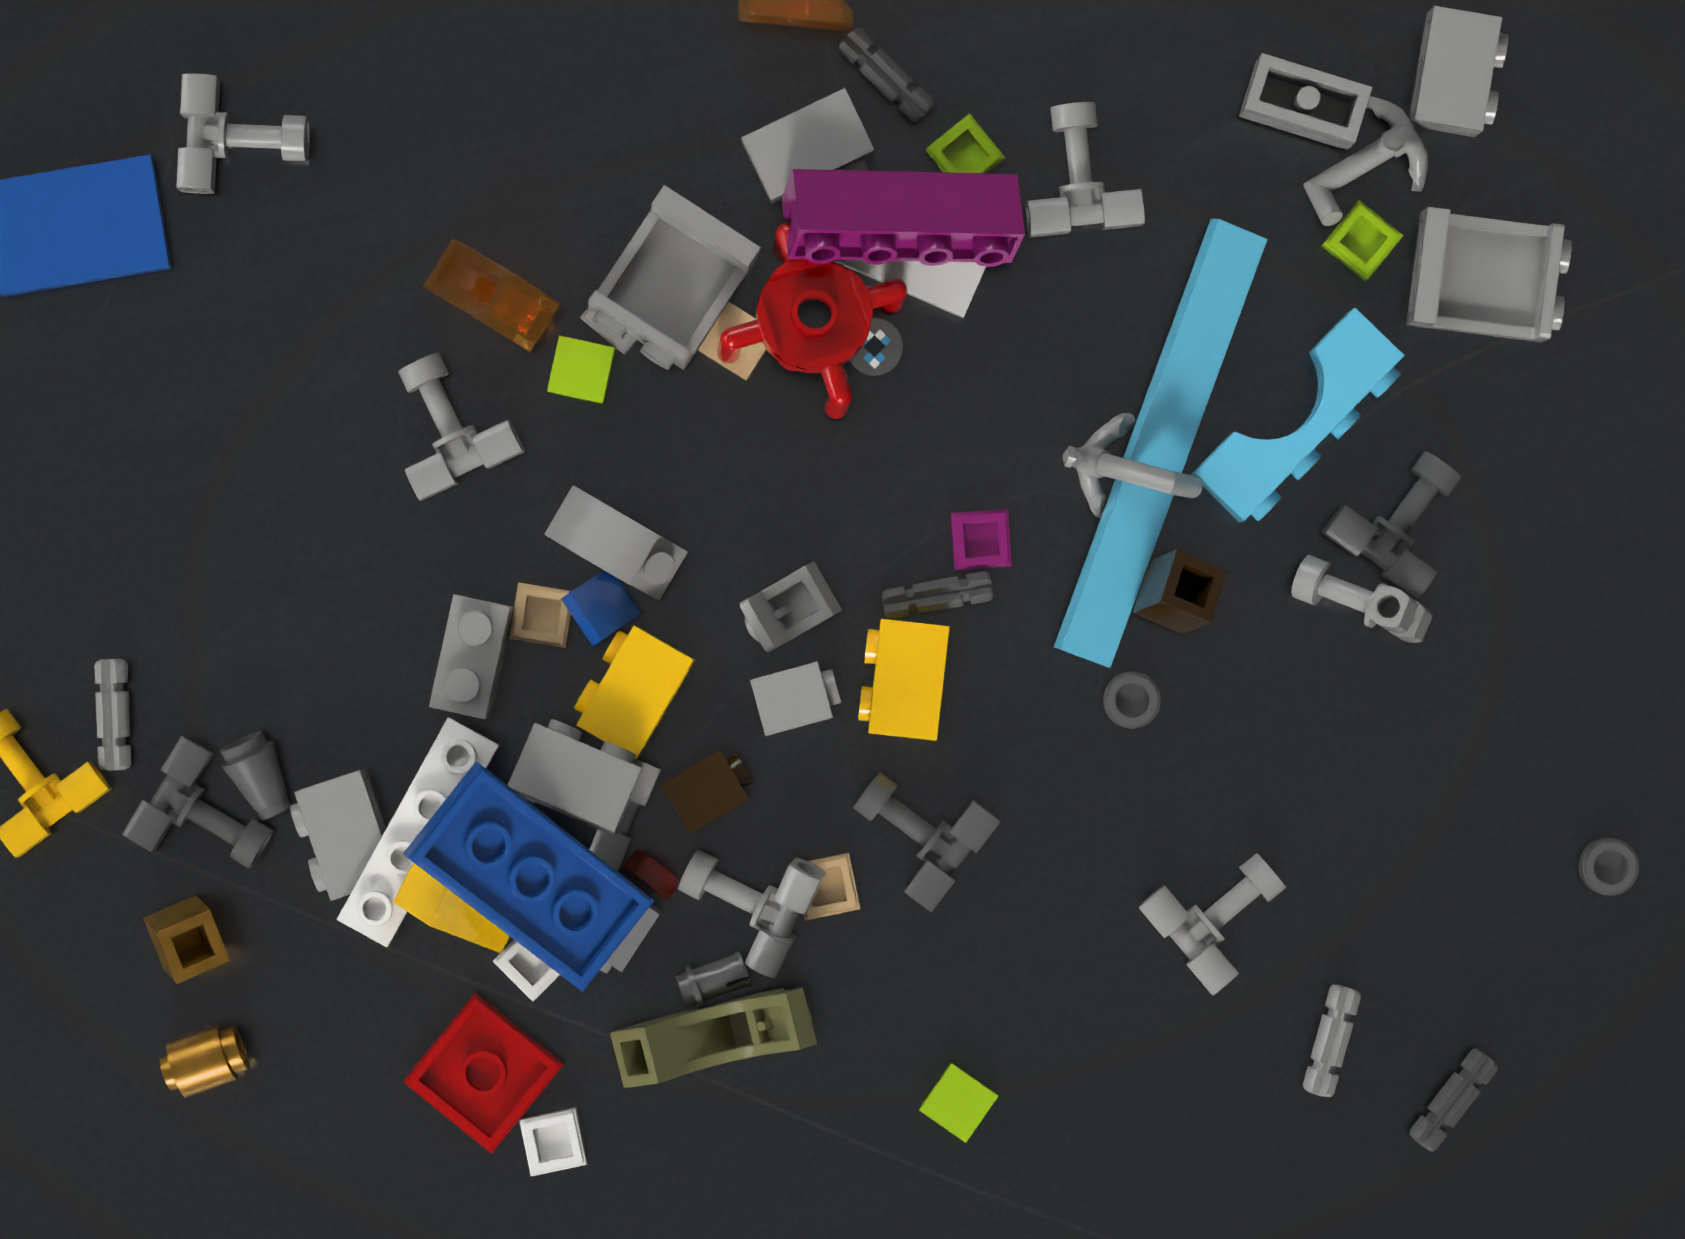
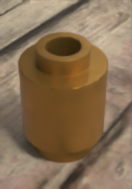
[159,1025,250,1098]

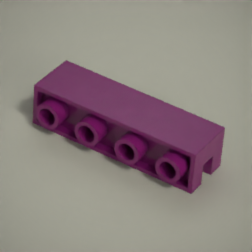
[782,169,1025,267]

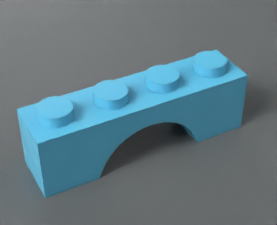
[1191,308,1405,522]

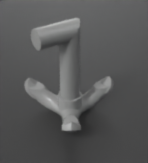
[1303,96,1429,226]
[1062,413,1202,519]

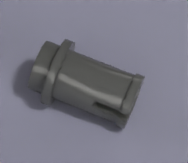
[675,951,752,1009]

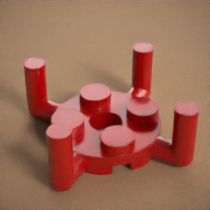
[717,222,908,419]

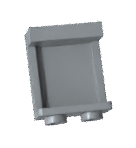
[588,185,761,370]
[1406,207,1572,342]

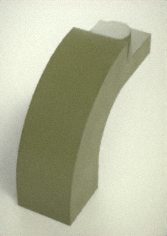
[610,988,817,1088]

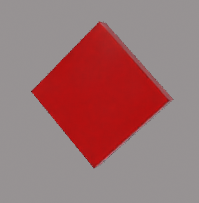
[403,992,565,1154]

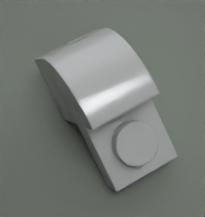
[544,485,688,601]

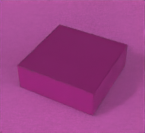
[951,509,1012,570]

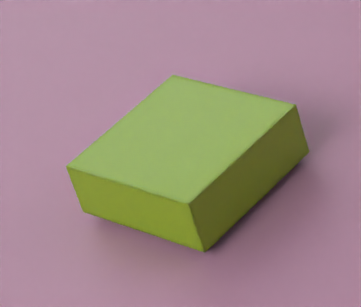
[925,113,1005,174]
[1321,200,1403,281]
[547,335,616,404]
[919,1062,998,1143]

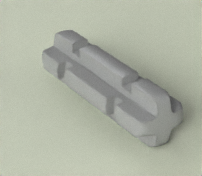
[94,659,131,771]
[1303,985,1361,1097]

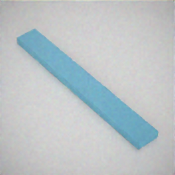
[1054,218,1268,668]

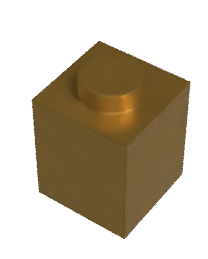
[143,895,230,984]

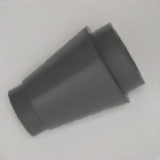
[220,731,291,820]

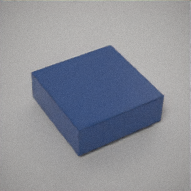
[561,570,642,646]

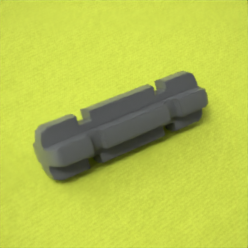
[839,27,934,124]
[881,571,994,620]
[1410,1049,1498,1152]

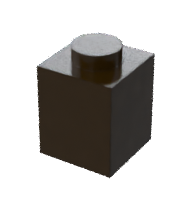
[1133,549,1227,634]
[661,748,754,834]

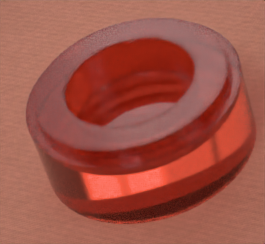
[623,850,680,901]

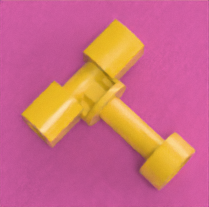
[0,709,112,858]

